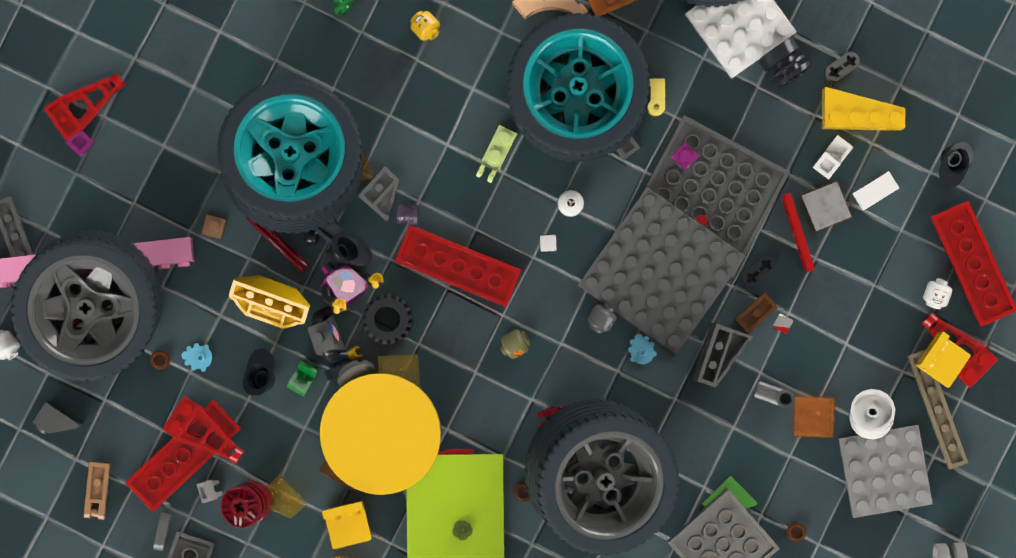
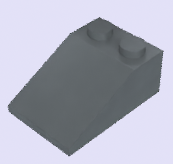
[167,531,215,558]

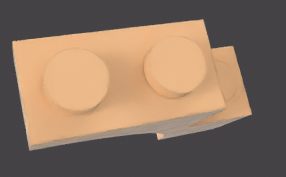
[512,0,588,19]

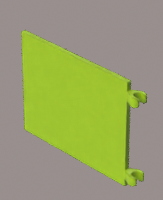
[407,454,504,558]

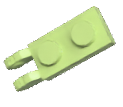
[476,125,517,183]

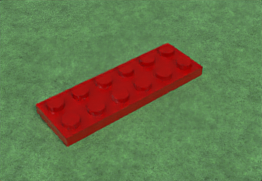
[930,201,1016,327]
[395,225,521,307]
[125,400,242,512]

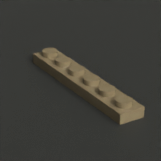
[907,349,968,470]

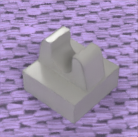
[196,480,223,504]

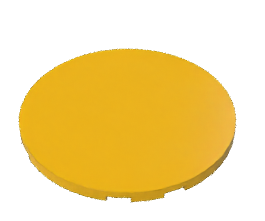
[320,373,441,495]

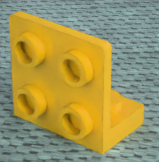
[915,331,971,388]
[322,501,372,549]

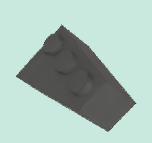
[692,323,753,387]

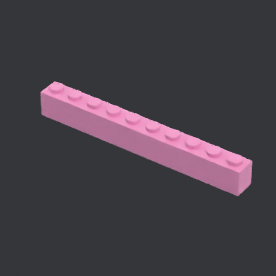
[0,237,195,288]

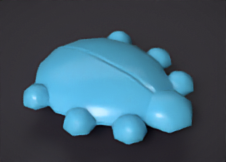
[628,334,657,364]
[181,343,212,372]

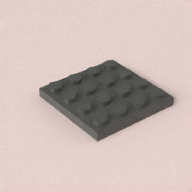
[667,488,780,558]

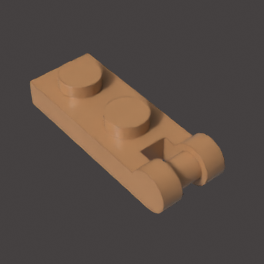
[84,462,111,520]

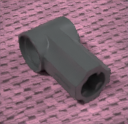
[754,381,795,408]

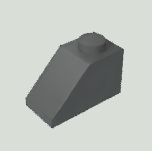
[32,402,82,434]

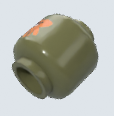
[499,329,531,359]

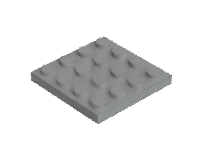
[838,425,933,518]

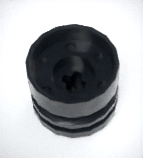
[757,37,812,89]

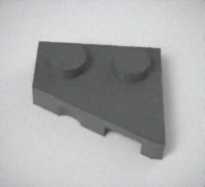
[357,166,400,222]

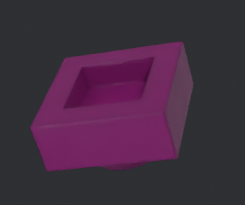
[65,130,95,157]
[671,142,699,171]

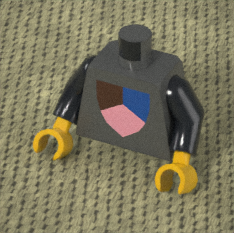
[307,306,362,363]

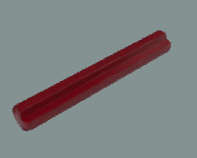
[246,217,309,272]

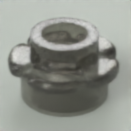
[453,520,473,540]

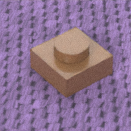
[201,215,227,239]

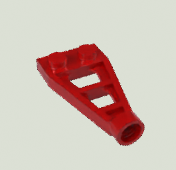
[43,72,125,141]
[921,312,998,388]
[162,396,244,464]

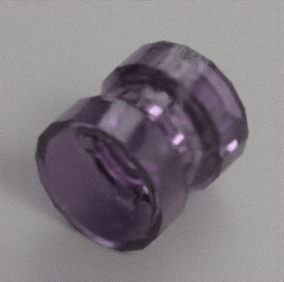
[397,204,418,225]

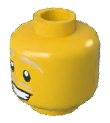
[410,11,440,41]

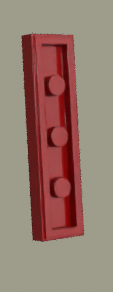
[781,193,815,272]

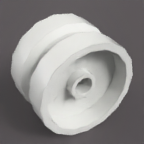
[849,389,895,439]

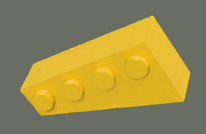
[822,87,905,131]

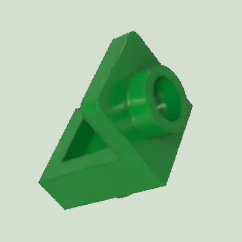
[287,361,318,397]

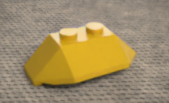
[229,275,310,329]

